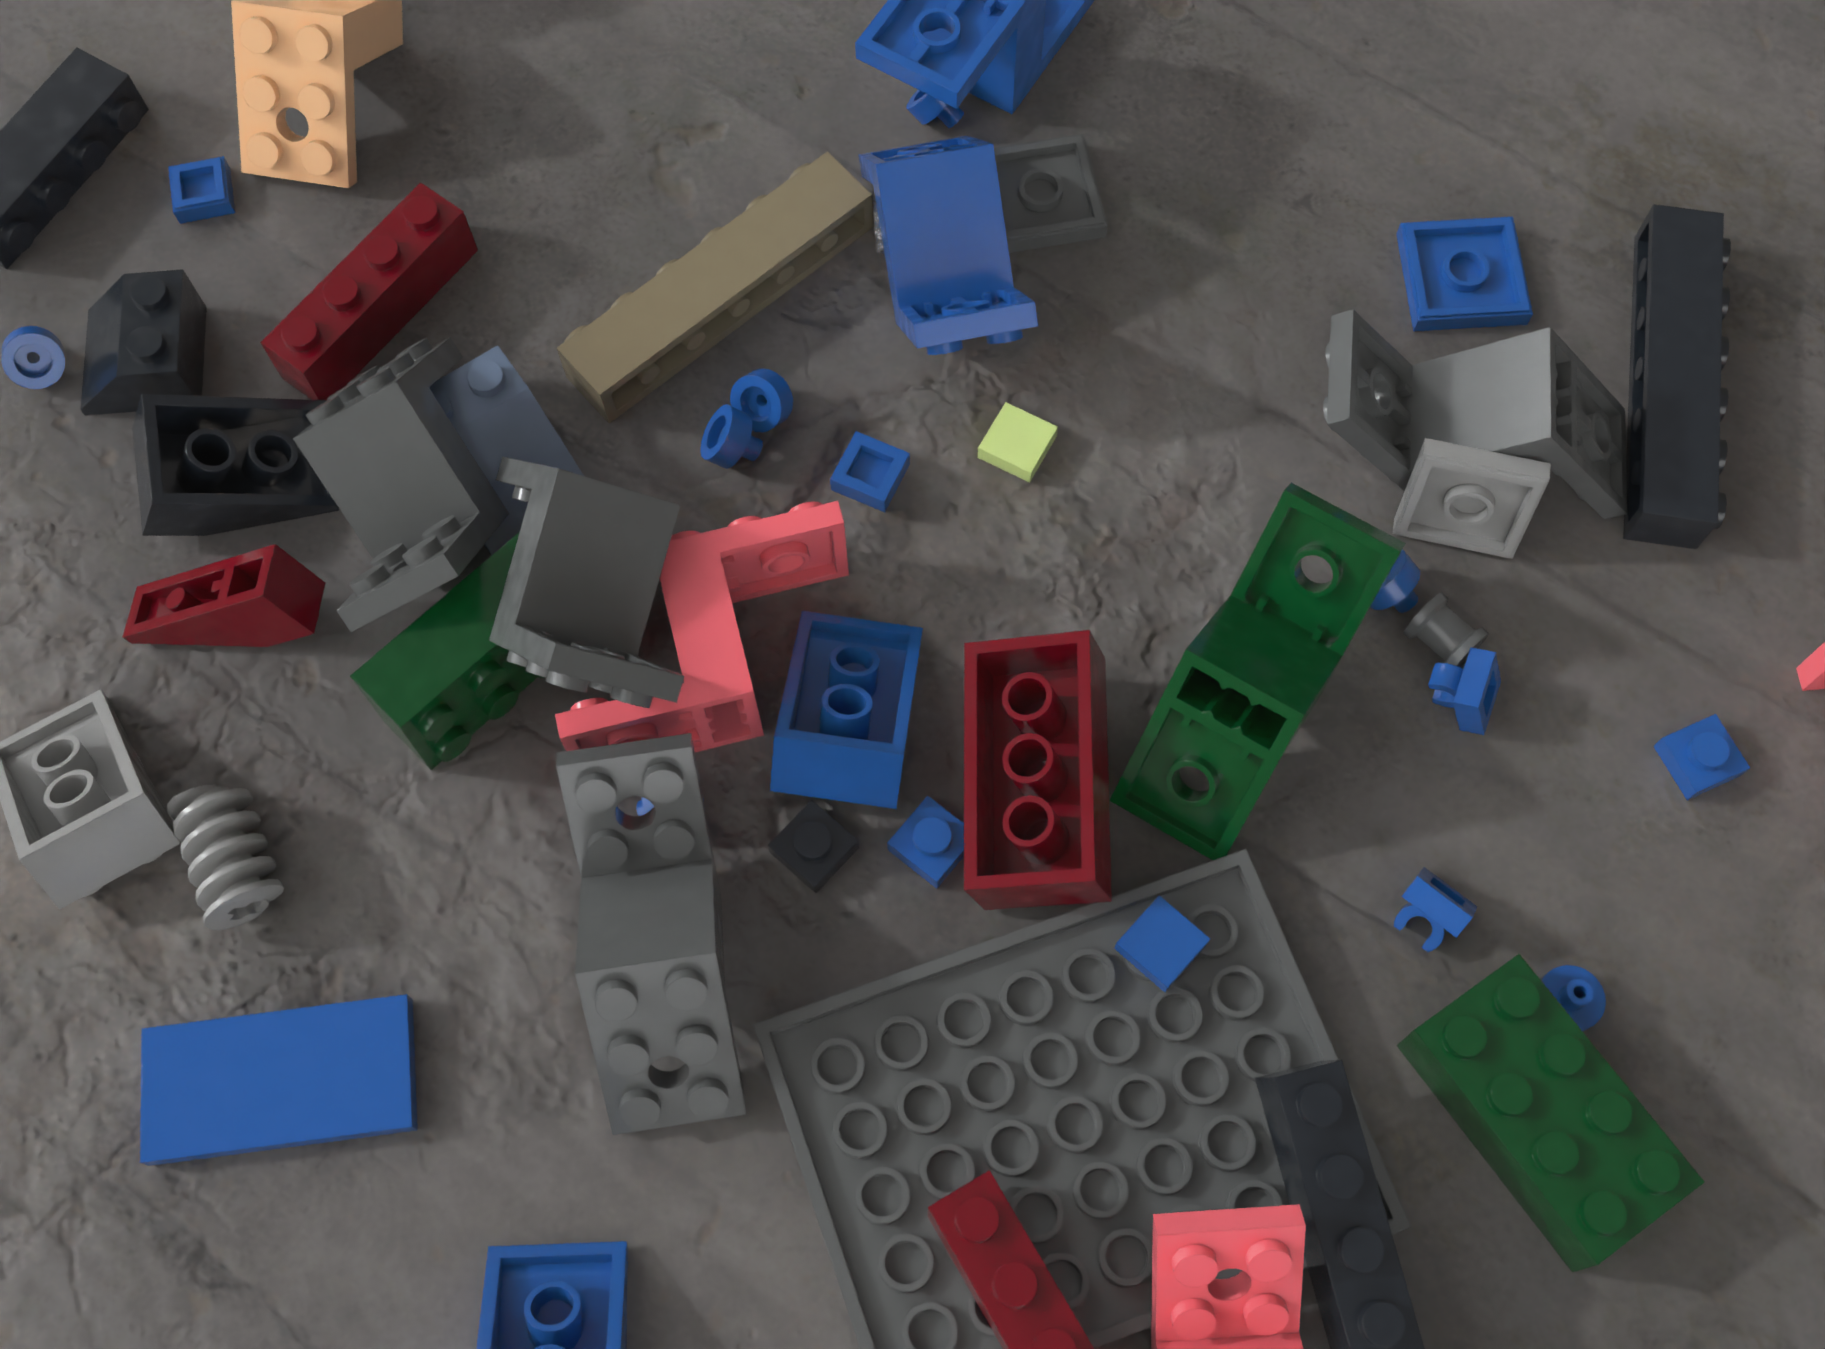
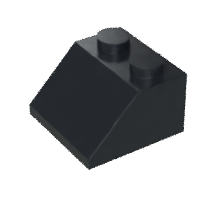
[80,269,207,416]

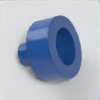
[906,90,964,128]
[1,326,65,389]
[730,368,793,432]
[700,404,763,469]
[1370,550,1420,613]
[1540,965,1606,1032]

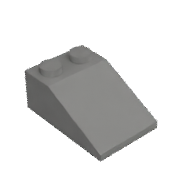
[0,689,180,910]

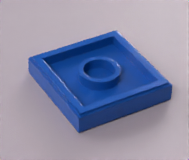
[1396,216,1533,331]

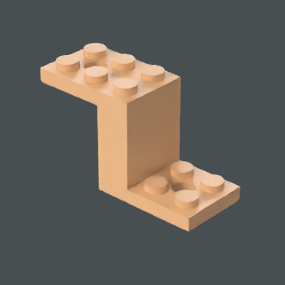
[231,0,403,188]

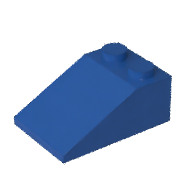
[770,611,923,809]
[476,1241,628,1349]

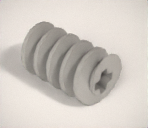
[167,784,284,930]

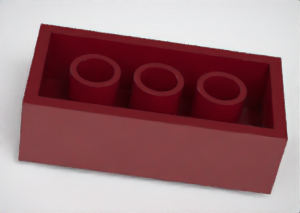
[964,630,1112,910]

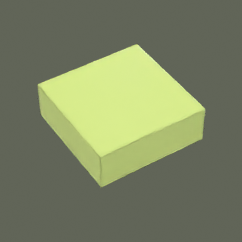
[977,402,1058,483]

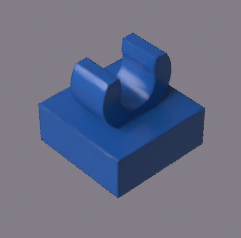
[1428,647,1501,735]
[1394,867,1477,952]

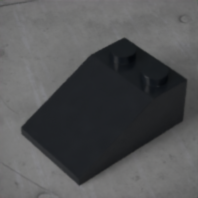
[132,394,339,536]

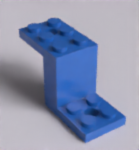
[855,0,1094,114]
[858,136,1038,355]

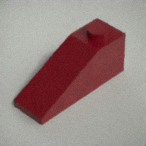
[122,544,326,647]

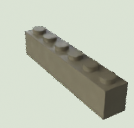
[556,151,874,423]

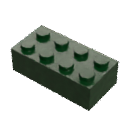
[350,532,545,770]
[1396,954,1705,1272]

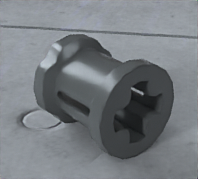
[1403,592,1489,667]

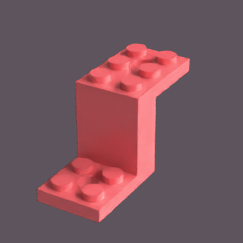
[555,501,849,753]
[1151,1204,1306,1349]

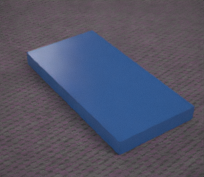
[140,994,418,1166]

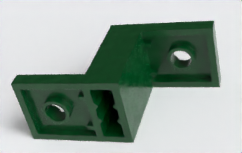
[1109,483,1406,860]

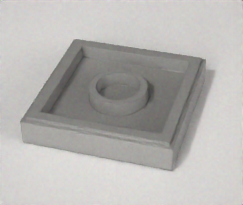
[1392,438,1551,559]

